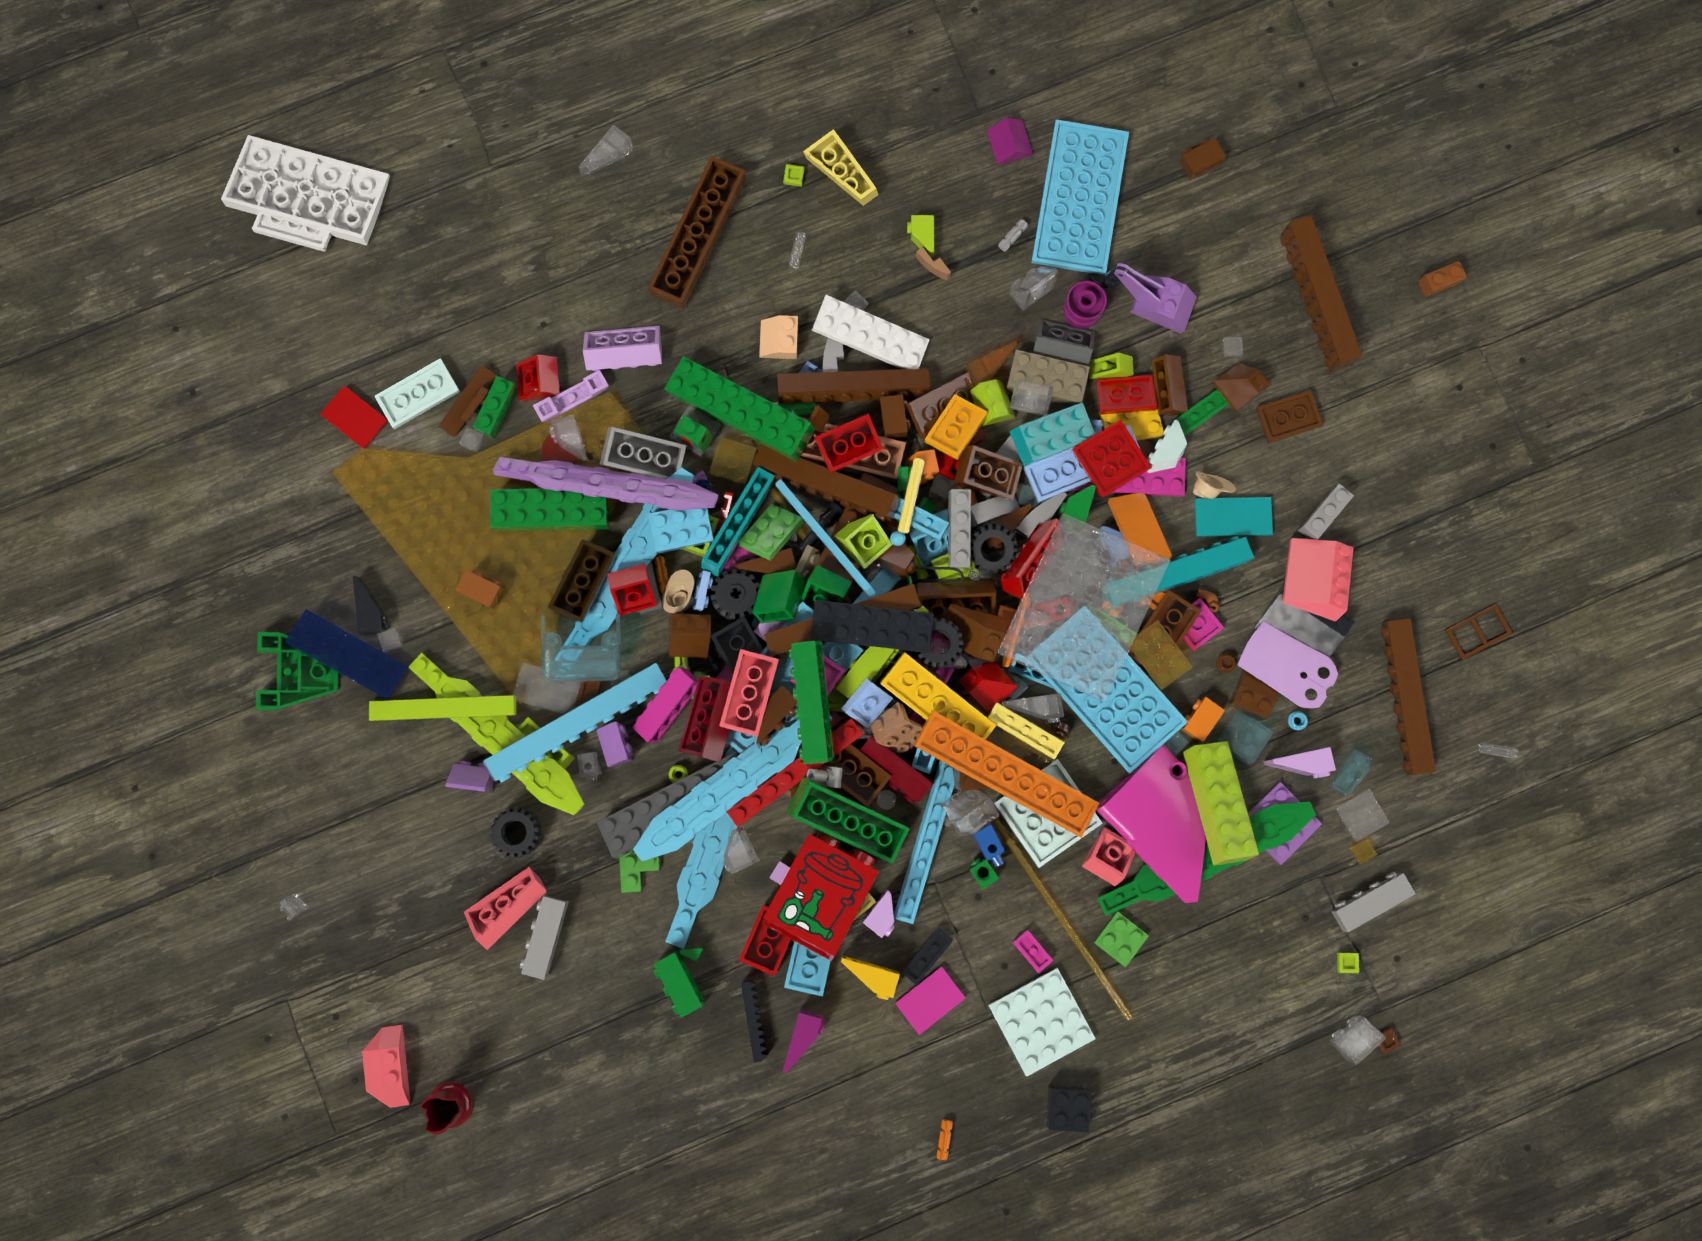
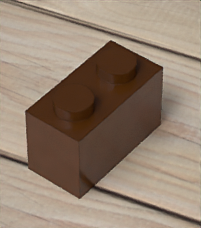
[1180,138,1226,180]

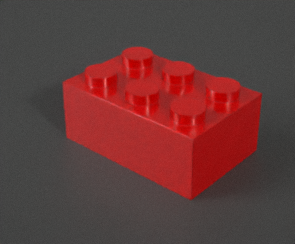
[739,904,791,976]

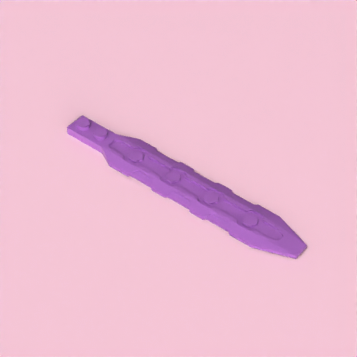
[493,457,718,510]

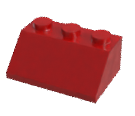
[814,414,884,473]

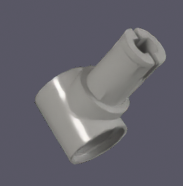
[807,767,843,788]

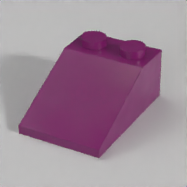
[783,1009,825,1073]

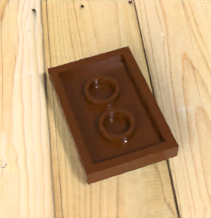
[1256,390,1323,444]

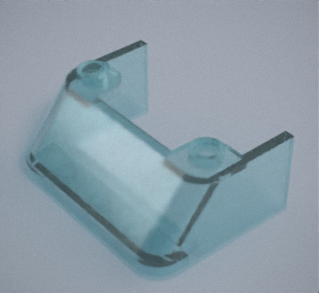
[541,614,621,682]

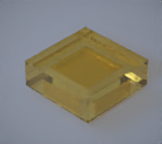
[1349,838,1377,865]

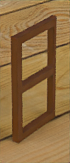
[1445,604,1513,660]

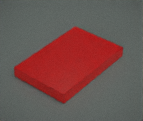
[1096,375,1158,415]
[320,386,389,450]

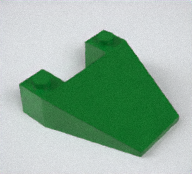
[255,632,338,711]

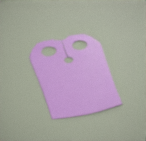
[1238,621,1338,708]

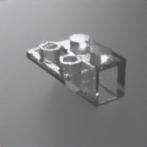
[941,789,999,837]

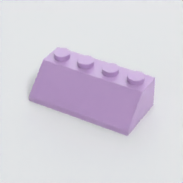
[583,326,662,371]

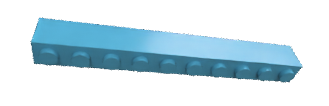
[483,663,667,783]

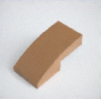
[916,247,951,280]

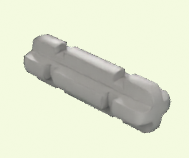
[998,219,1028,252]

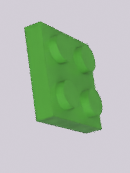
[1093,911,1149,967]

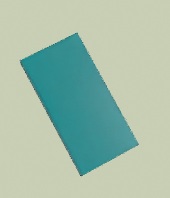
[1194,497,1273,537]

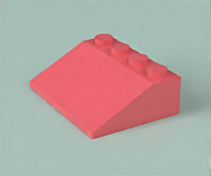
[1282,538,1353,621]

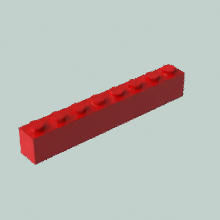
[727,718,866,827]

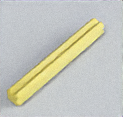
[898,458,925,533]

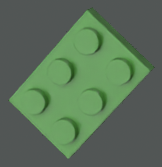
[738,504,803,561]

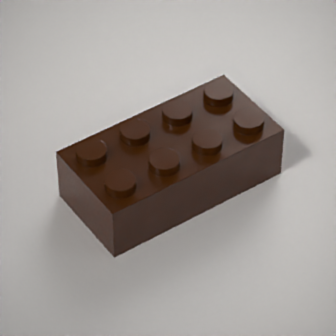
[1126,590,1201,676]

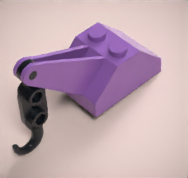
[1089,263,1197,334]

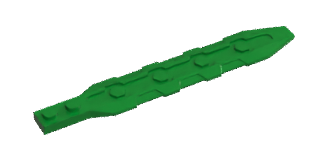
[1097,802,1316,916]

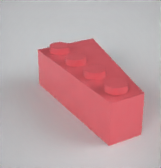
[464,867,547,950]

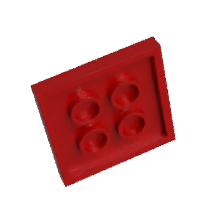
[1071,420,1152,498]

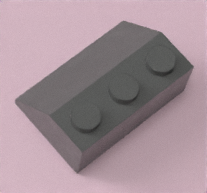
[1033,319,1095,366]

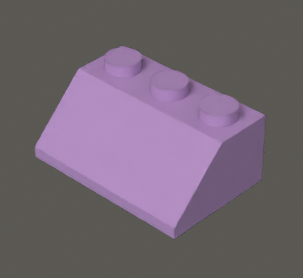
[863,889,895,938]

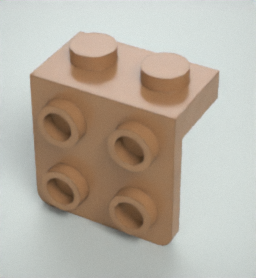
[870,702,923,753]

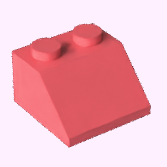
[1082,827,1136,886]

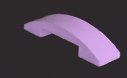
[533,370,609,422]

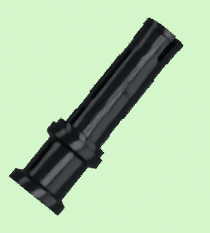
[797,502,844,553]

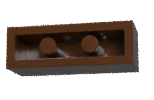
[1152,354,1188,416]

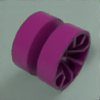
[1063,281,1107,329]

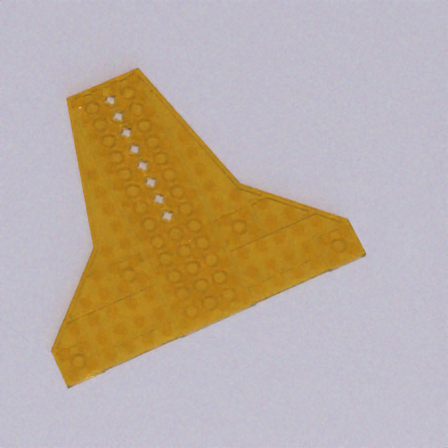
[332,392,645,705]

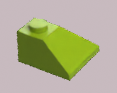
[834,514,893,569]

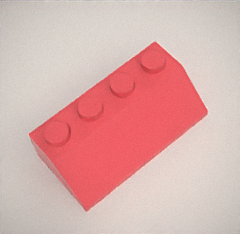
[719,649,780,737]

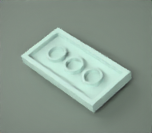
[375,359,460,429]

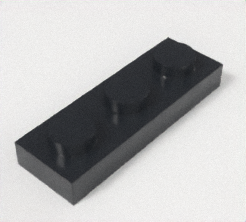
[901,927,953,986]

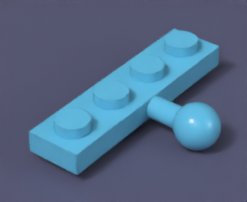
[890,497,950,546]

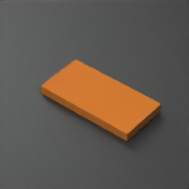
[1108,492,1172,566]

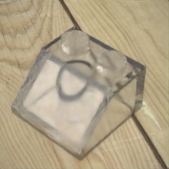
[549,415,588,461]
[723,826,760,874]
[1330,1016,1387,1065]

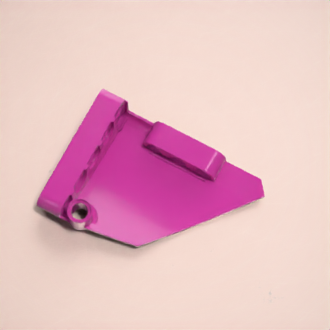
[1096,744,1206,903]

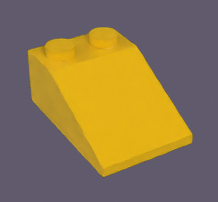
[841,955,900,1000]

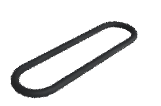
[908,566,964,583]

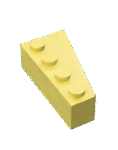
[803,129,878,206]

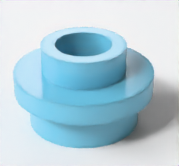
[1288,711,1308,730]

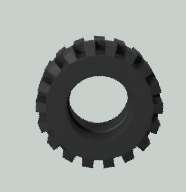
[970,521,1018,573]
[915,618,963,670]
[490,808,543,857]

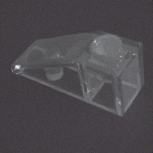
[579,125,633,176]

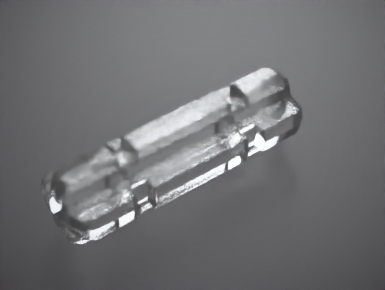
[789,232,806,269]
[968,568,1002,586]
[1479,742,1519,759]

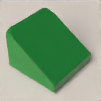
[918,497,935,514]
[679,947,704,962]

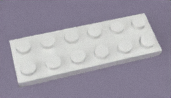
[812,295,929,369]

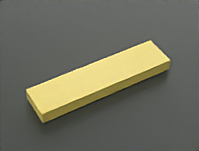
[988,702,1065,759]

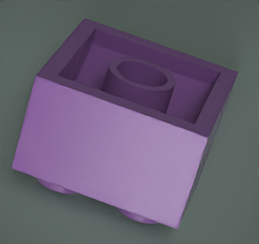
[445,761,494,792]

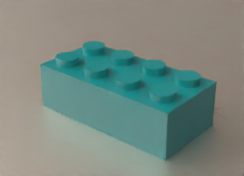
[1009,403,1095,467]

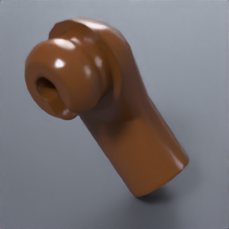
[1195,588,1220,612]

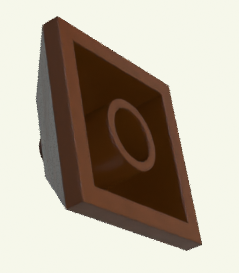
[1212,363,1271,412]

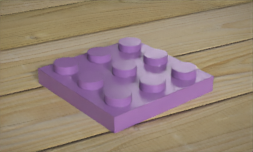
[1248,782,1322,865]

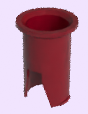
[420,1082,473,1135]

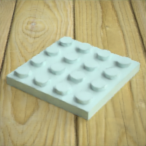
[994,759,1102,868]
[988,968,1095,1077]

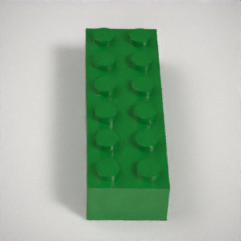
[490,489,609,532]
[789,641,834,764]
[786,777,910,864]

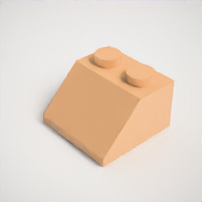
[759,316,799,359]

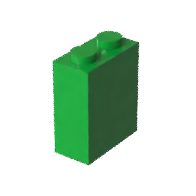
[752,570,805,624]

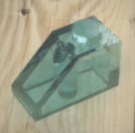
[1331,749,1372,797]

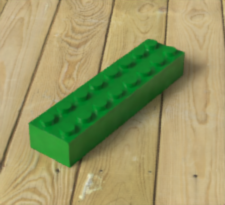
[664,356,816,462]

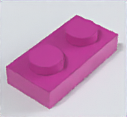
[1012,930,1053,973]

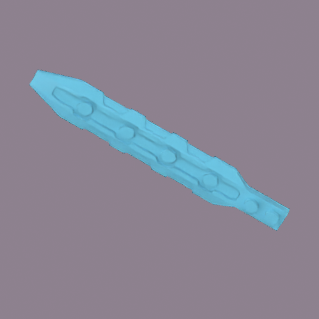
[554,467,694,671]
[633,716,832,861]
[665,746,745,949]

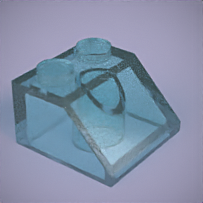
[1216,711,1274,765]

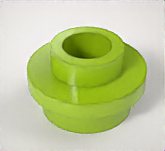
[669,765,688,783]

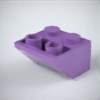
[597,722,634,768]

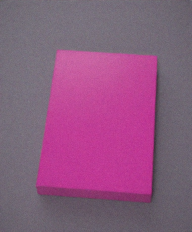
[895,967,965,1035]

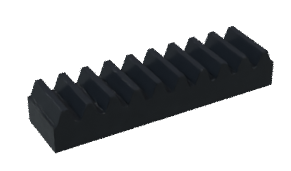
[741,980,768,1063]

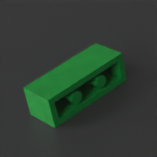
[473,376,518,439]

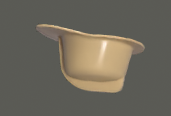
[1193,471,1236,499]
[662,570,695,613]

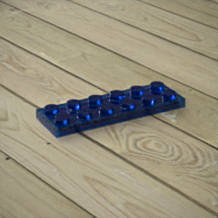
[285,609,409,700]

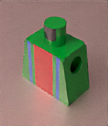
[673,415,714,453]

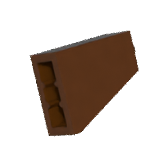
[871,522,916,579]

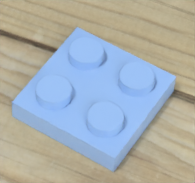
[690,571,713,613]
[841,679,893,728]

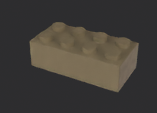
[1006,350,1090,407]

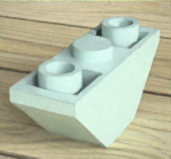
[1147,420,1187,473]

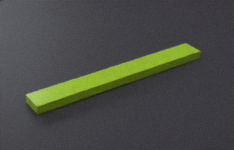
[369,695,516,721]

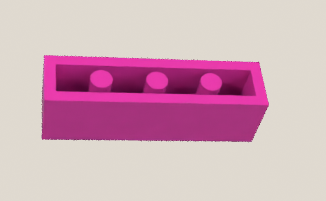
[632,667,699,743]

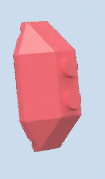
[362,1025,410,1108]

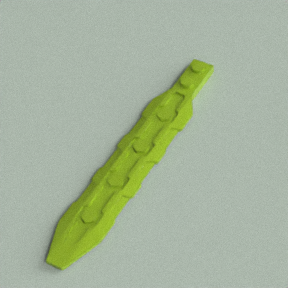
[409,653,585,816]

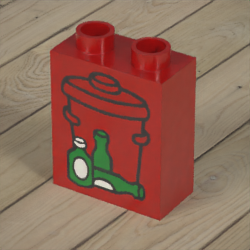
[762,831,879,962]

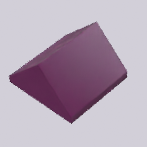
[987,117,1033,165]

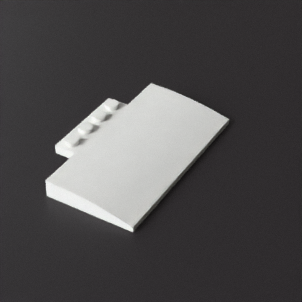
[221,135,390,252]

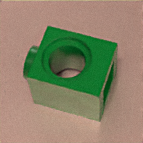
[969,858,999,889]

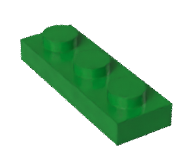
[1172,389,1229,437]

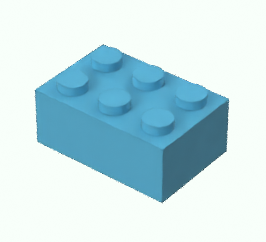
[648,508,714,553]

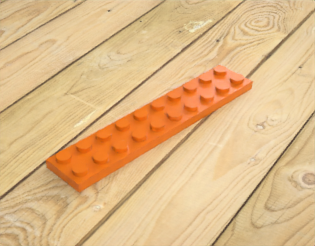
[913,711,1099,838]

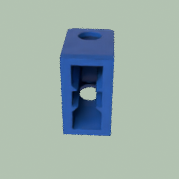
[968,819,1005,867]

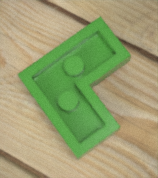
[620,852,660,893]

